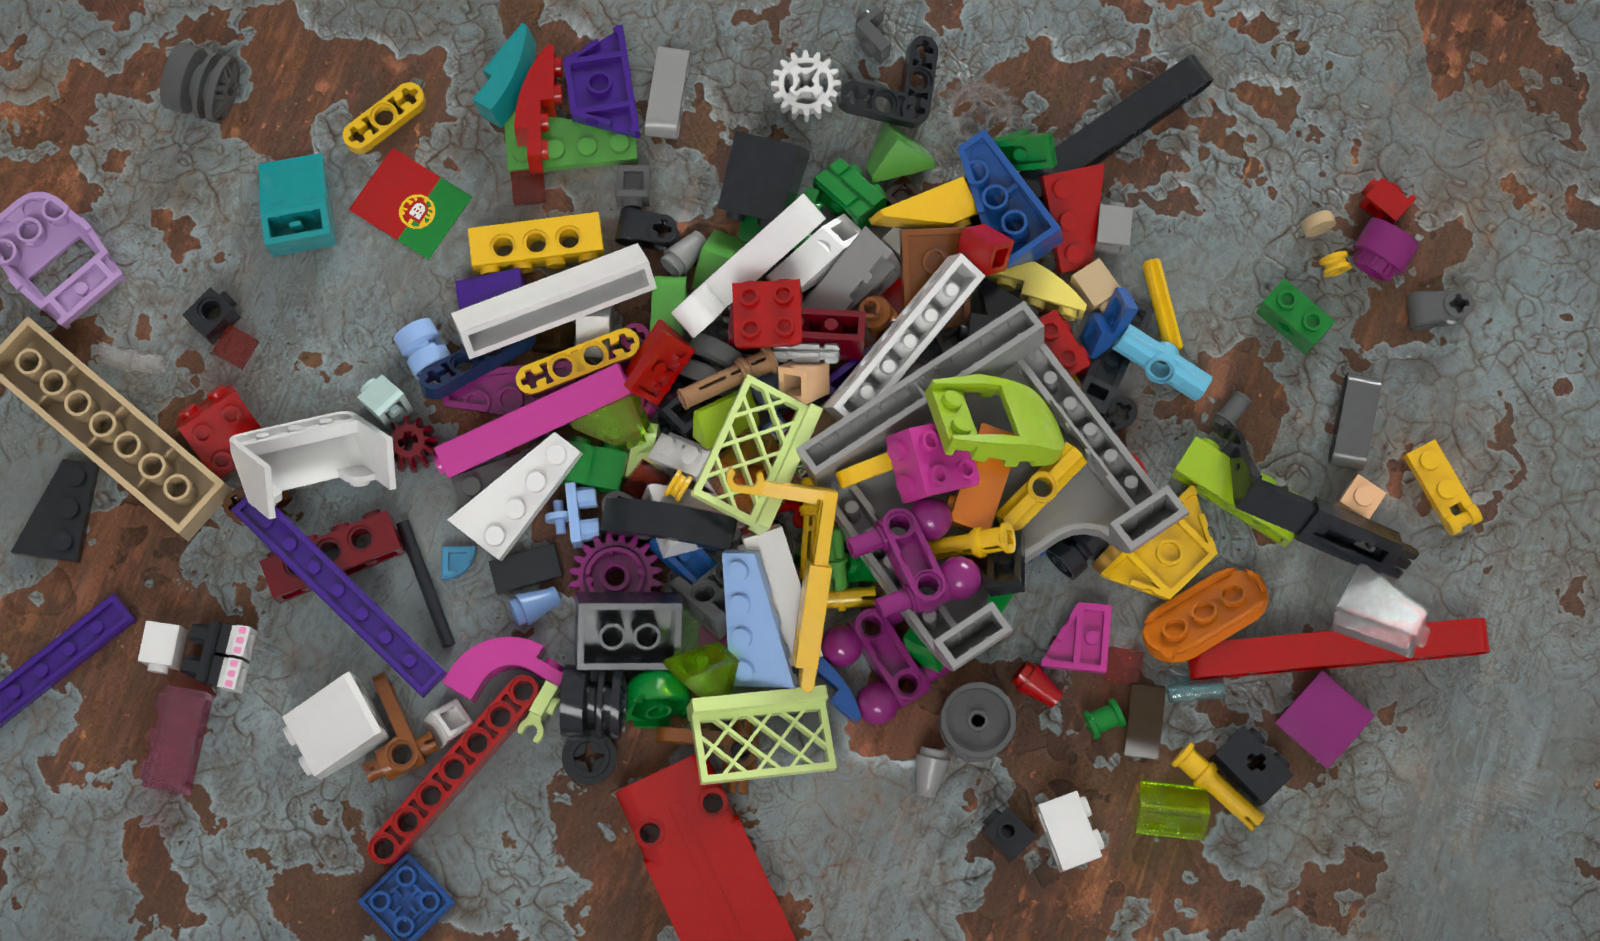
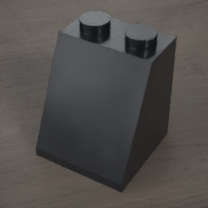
[718,131,810,227]

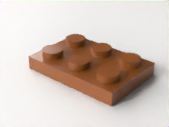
[899,227,971,328]

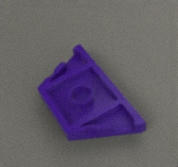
[563,24,641,138]

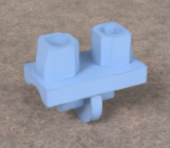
[545,482,601,549]

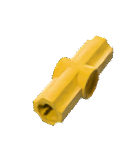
[995,442,1088,531]

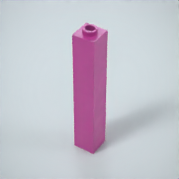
[433,363,634,478]

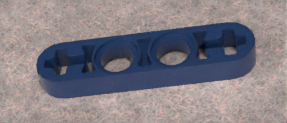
[419,335,536,399]

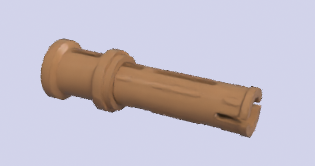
[677,347,779,410]

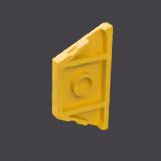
[1100,485,1218,601]

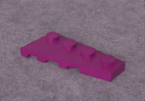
[443,360,580,427]

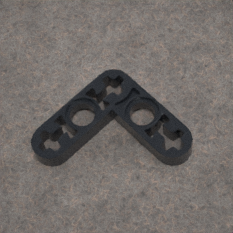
[836,35,938,128]

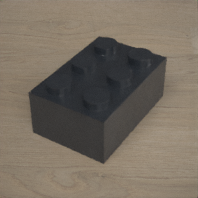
[574,592,683,670]

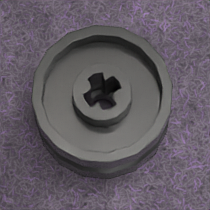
[676,333,746,404]
[938,682,1016,762]

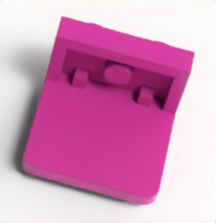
[885,423,980,505]

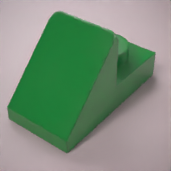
[993,129,1057,171]

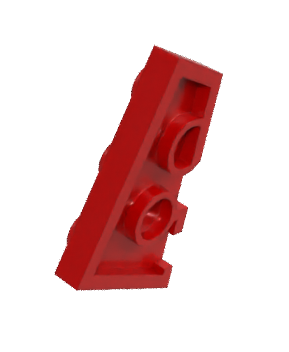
[1039,163,1105,273]

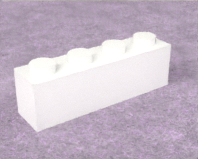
[737,523,823,667]

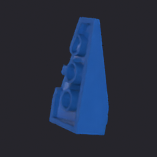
[957,129,1063,268]

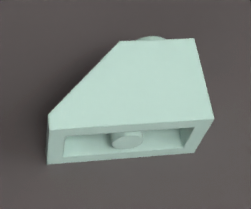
[358,374,414,432]

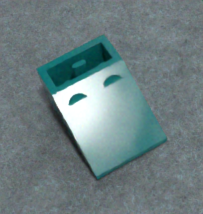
[258,153,338,257]

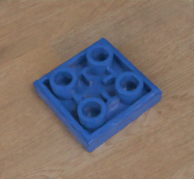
[357,853,457,941]

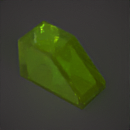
[570,395,654,449]
[664,641,739,698]

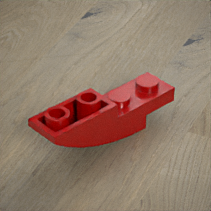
[514,44,563,173]

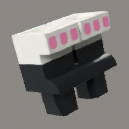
[180,620,258,694]

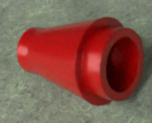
[1011,661,1063,708]

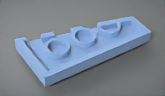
[722,550,799,689]

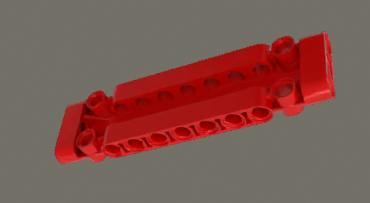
[615,751,796,941]

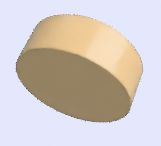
[1301,210,1336,237]

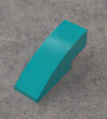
[472,23,537,128]

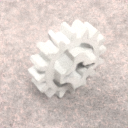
[771,50,841,122]

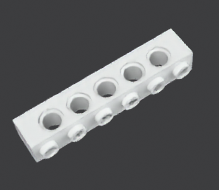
[822,253,985,422]

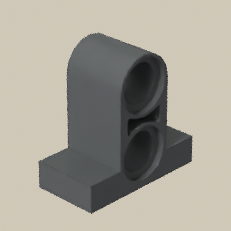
[669,561,727,640]

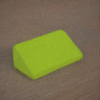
[692,387,760,449]

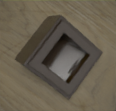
[532,321,576,354]

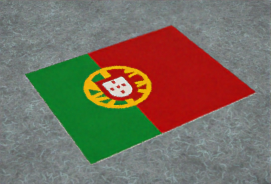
[348,147,472,260]

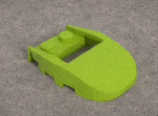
[924,374,1065,467]

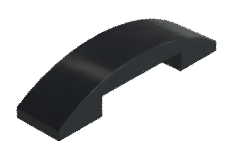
[1080,300,1154,418]
[599,498,738,552]

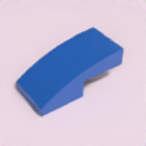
[1079,287,1138,359]
[816,657,861,725]

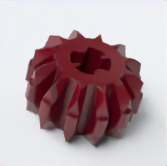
[384,416,439,473]

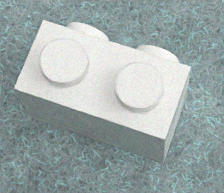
[1035,791,1105,873]

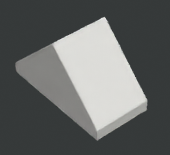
[576,305,614,359]

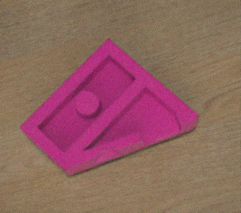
[1040,602,1112,674]

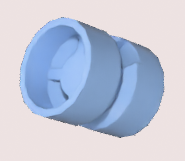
[393,318,451,380]

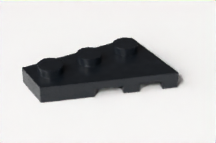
[11,459,99,563]

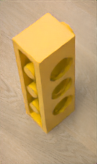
[468,212,605,275]

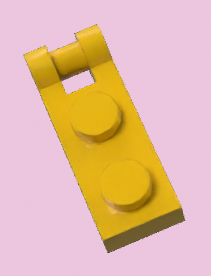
[1404,439,1483,536]

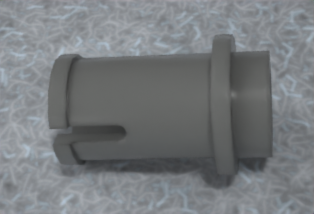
[1212,391,1252,431]

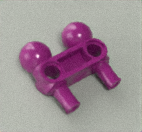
[846,497,982,620]
[821,606,951,725]

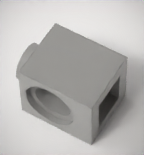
[1094,202,1133,255]

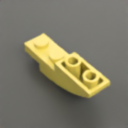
[985,261,1087,321]

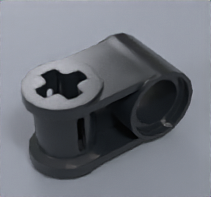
[614,207,680,252]

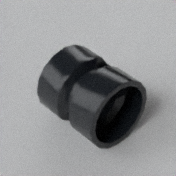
[1045,534,1108,580]

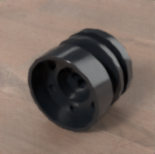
[560,664,627,739]

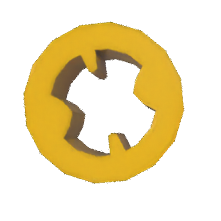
[1319,251,1352,278]
[664,469,694,503]

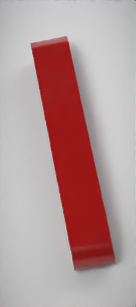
[367,675,541,866]

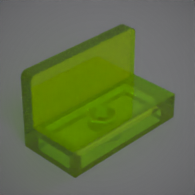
[1135,781,1210,841]

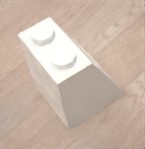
[282,671,393,780]

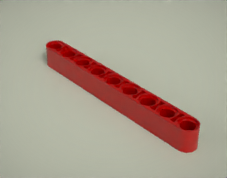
[1187,618,1491,681]

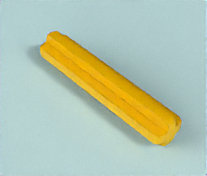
[1143,258,1183,351]

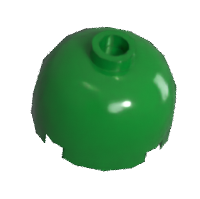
[626,670,691,729]

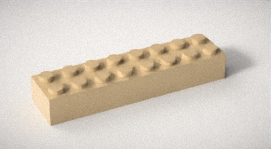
[0,316,233,542]

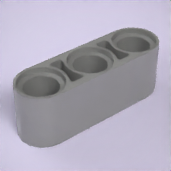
[645,46,691,140]

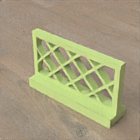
[690,374,823,535]
[686,685,837,785]

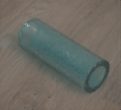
[1167,678,1226,703]

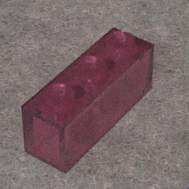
[140,684,214,796]

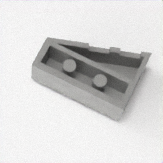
[802,226,901,311]

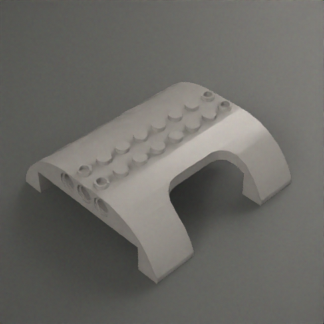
[796,301,1189,671]

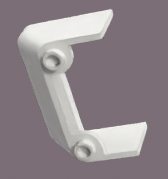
[229,411,396,519]

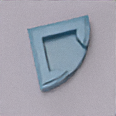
[441,546,477,581]

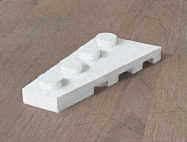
[447,432,583,561]

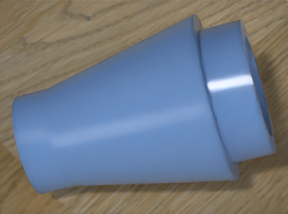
[508,586,561,626]

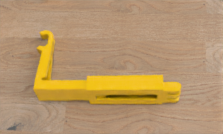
[726,467,838,692]

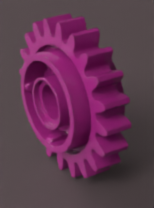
[569,533,663,602]

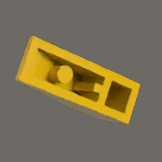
[869,176,978,229]

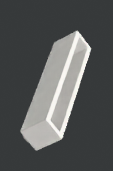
[451,243,657,359]

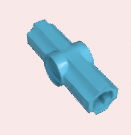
[1112,324,1212,401]

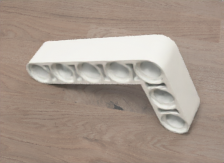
[671,193,826,338]

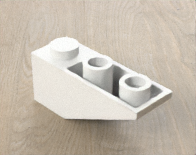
[766,214,861,292]

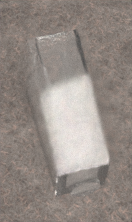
[1333,563,1430,658]

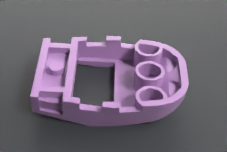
[0,192,126,330]

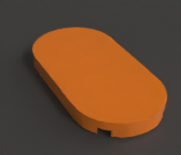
[1142,568,1269,663]

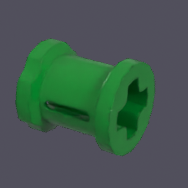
[1082,698,1126,740]

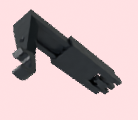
[1217,424,1419,579]

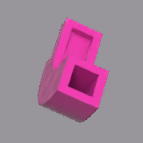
[442,637,564,704]

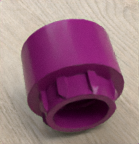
[1353,217,1420,282]

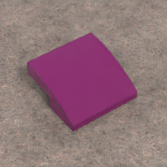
[1275,669,1375,769]

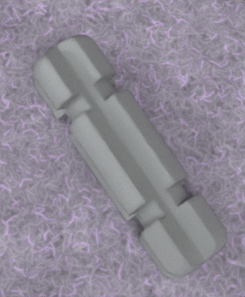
[773,342,840,363]

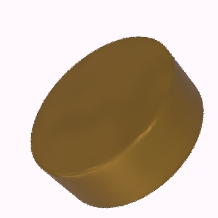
[1091,545,1122,575]

